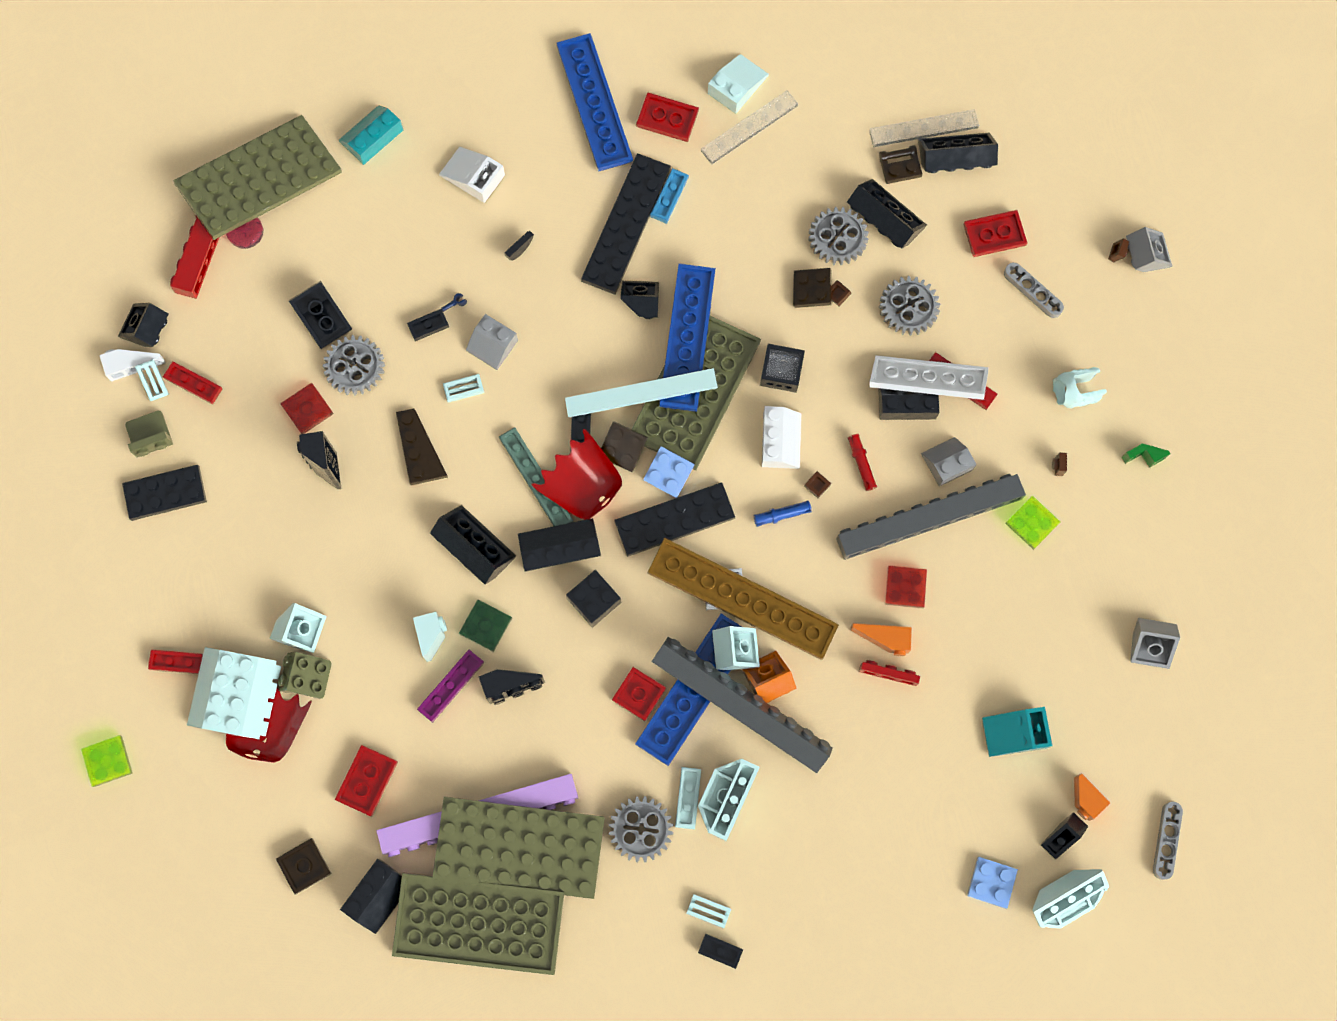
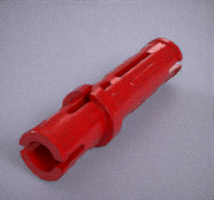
[847,434,877,491]

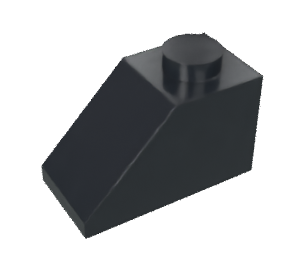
[1041,812,1088,859]

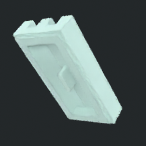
[135,359,169,401]
[443,374,484,403]
[686,894,731,928]

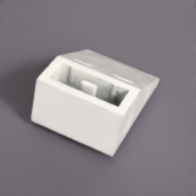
[439,147,505,203]

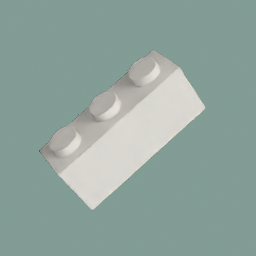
[762,406,801,469]

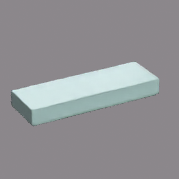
[675,767,701,830]

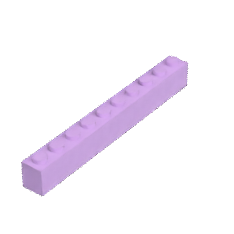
[376,774,578,857]

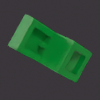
[1121,443,1171,468]

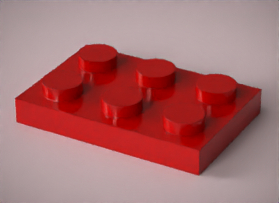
[636,92,699,142]
[963,210,1028,257]
[335,745,398,817]

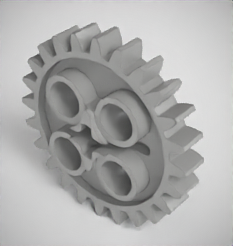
[808,207,869,265]
[879,276,941,336]
[323,335,385,396]
[609,796,674,863]

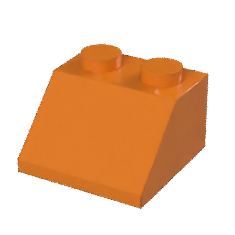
[742,651,797,703]

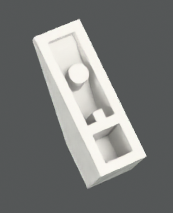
[99,349,166,382]

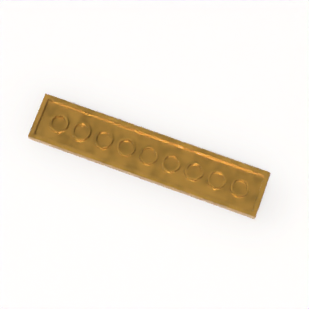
[647,538,839,660]

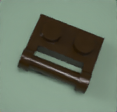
[879,145,922,184]

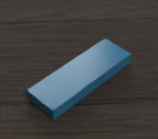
[650,168,689,224]

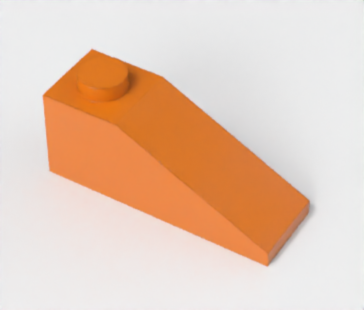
[851,623,912,656]

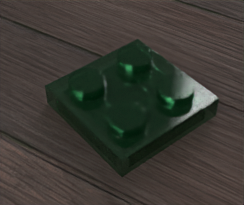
[459,600,512,652]

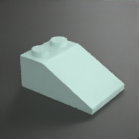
[708,54,769,114]

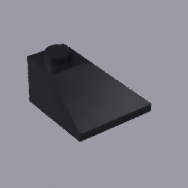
[621,281,659,319]

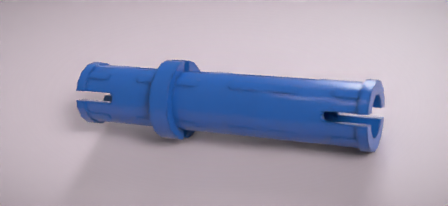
[753,500,812,527]

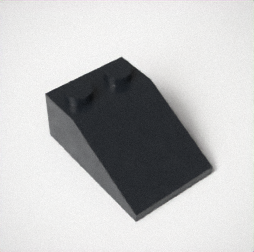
[289,280,352,349]

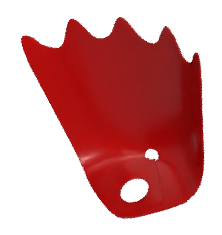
[531,429,622,520]
[226,688,312,763]

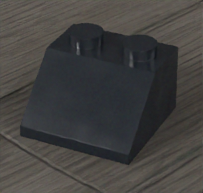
[118,303,169,347]

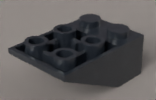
[478,669,545,705]

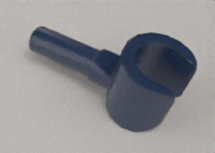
[441,293,467,312]

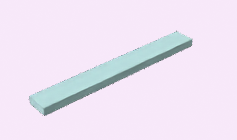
[565,368,718,417]

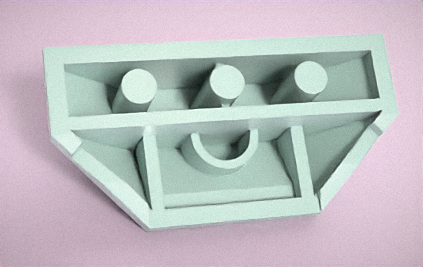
[698,759,760,841]
[1032,869,1109,928]

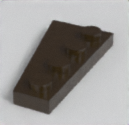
[396,408,448,485]

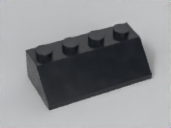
[918,132,998,173]
[847,179,927,249]
[297,431,341,489]
[430,505,516,584]
[518,518,601,571]

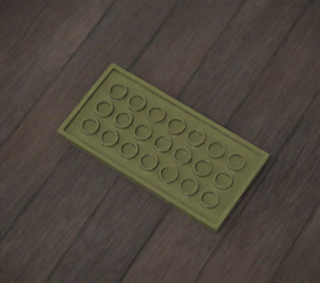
[173,115,342,240]
[632,316,761,470]
[432,796,605,899]
[392,873,564,975]

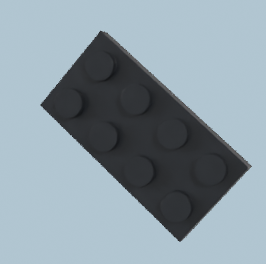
[122,465,207,521]

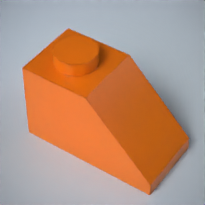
[1074,773,1110,821]

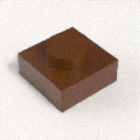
[1108,238,1130,262]
[831,280,852,307]
[1052,452,1067,476]
[804,471,831,498]

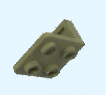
[125,410,173,457]
[278,652,332,699]

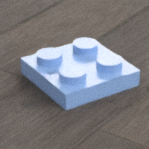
[643,446,695,498]
[967,857,1018,909]

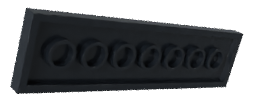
[581,153,671,295]

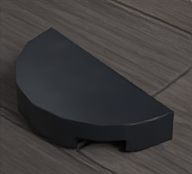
[505,231,534,261]

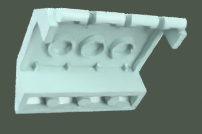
[187,647,281,739]

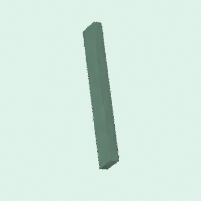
[499,427,574,526]

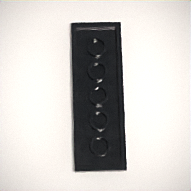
[614,482,735,557]

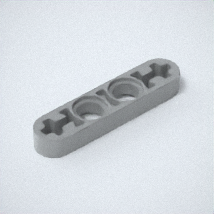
[1004,262,1064,318]
[1153,802,1183,880]

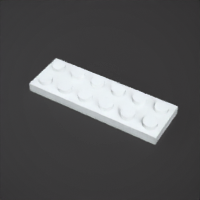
[870,355,989,400]

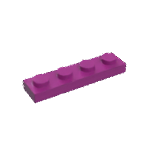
[417,649,484,723]

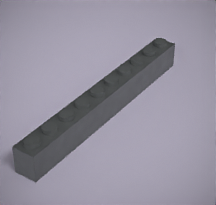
[836,474,1026,560]
[651,637,833,773]

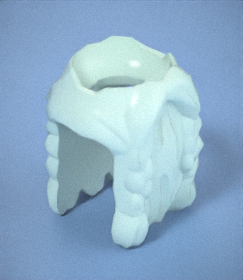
[1053,367,1107,409]

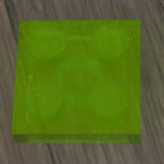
[1005,496,1061,550]
[81,735,133,787]

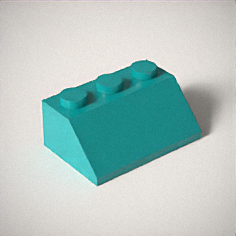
[339,105,403,165]

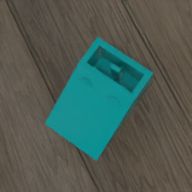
[982,707,1052,757]

